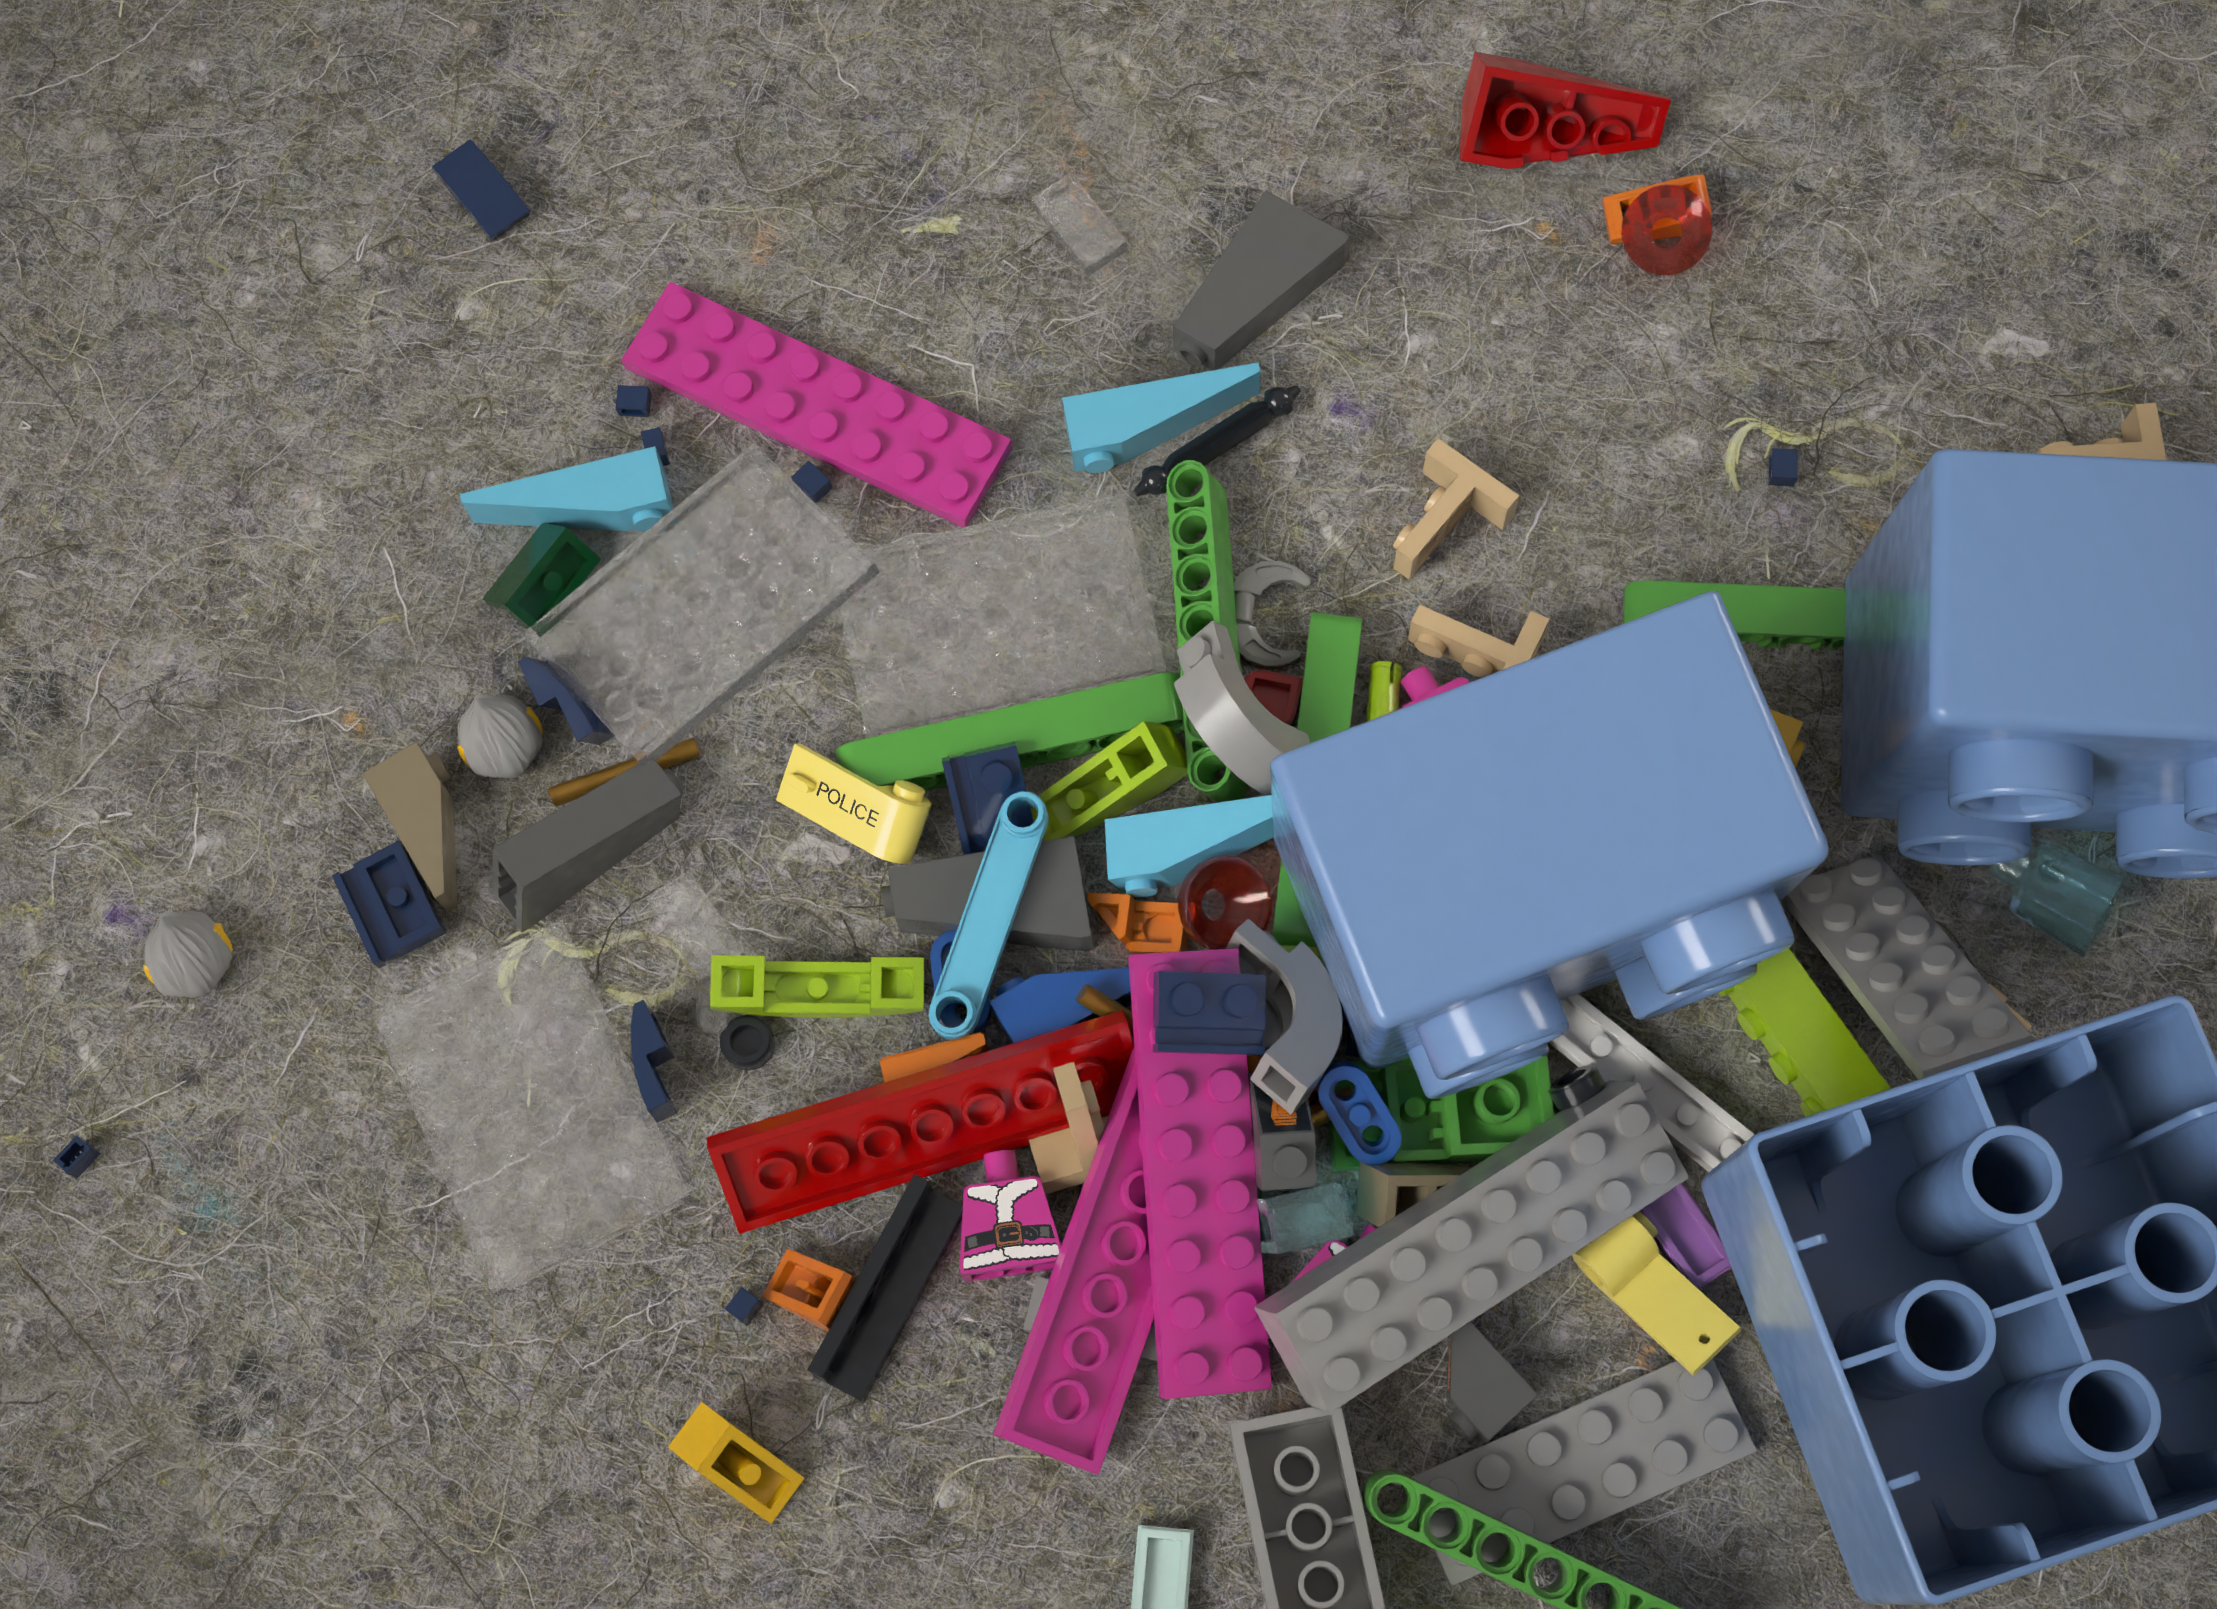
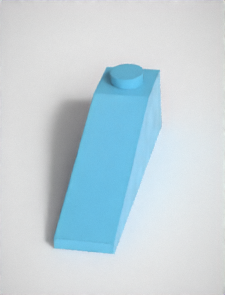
[1062,362,1260,473]
[460,446,676,531]
[1105,795,1274,897]

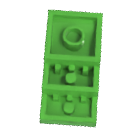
[1328,1055,1554,1172]

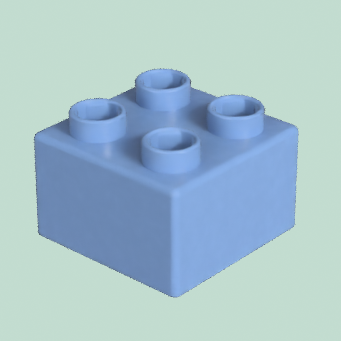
[1840,449,2217,879]
[1270,591,1829,1099]
[1702,995,2217,1605]

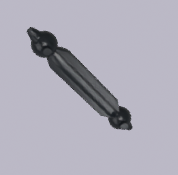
[1133,386,1301,497]

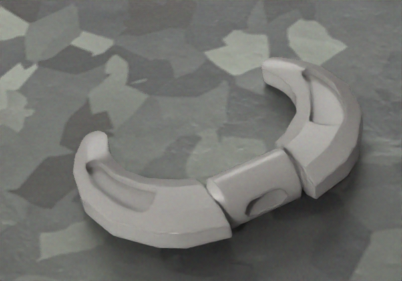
[1234,561,1310,668]

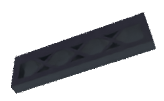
[807,1174,963,1403]

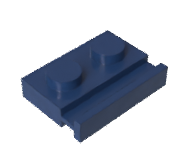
[942,741,1034,855]
[332,840,447,968]
[1153,971,1266,1055]

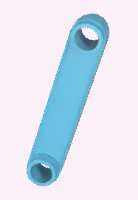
[929,791,1049,1040]

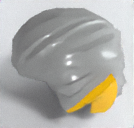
[457,694,543,778]
[143,911,233,998]

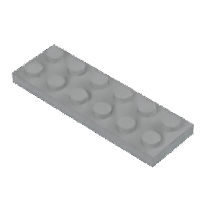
[1783,855,2032,1080]
[1411,1359,1757,1587]

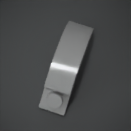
[1174,621,1310,795]
[1226,919,1342,1115]

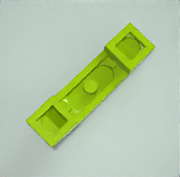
[710,955,924,1018]

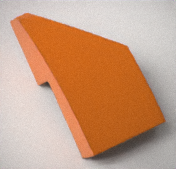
[1087,893,1191,954]

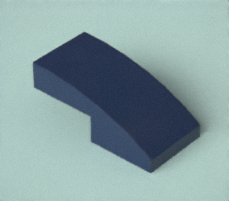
[432,139,530,242]
[518,657,615,745]
[631,1000,677,1122]

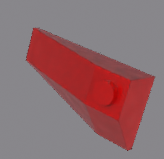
[1460,51,1671,169]

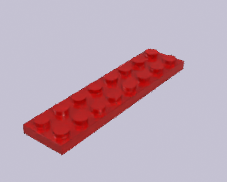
[706,1010,1134,1234]

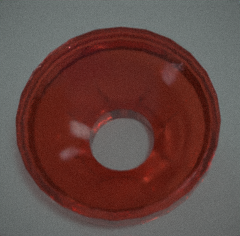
[1621,184,1712,275]
[1178,856,1272,950]

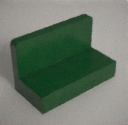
[483,523,601,637]

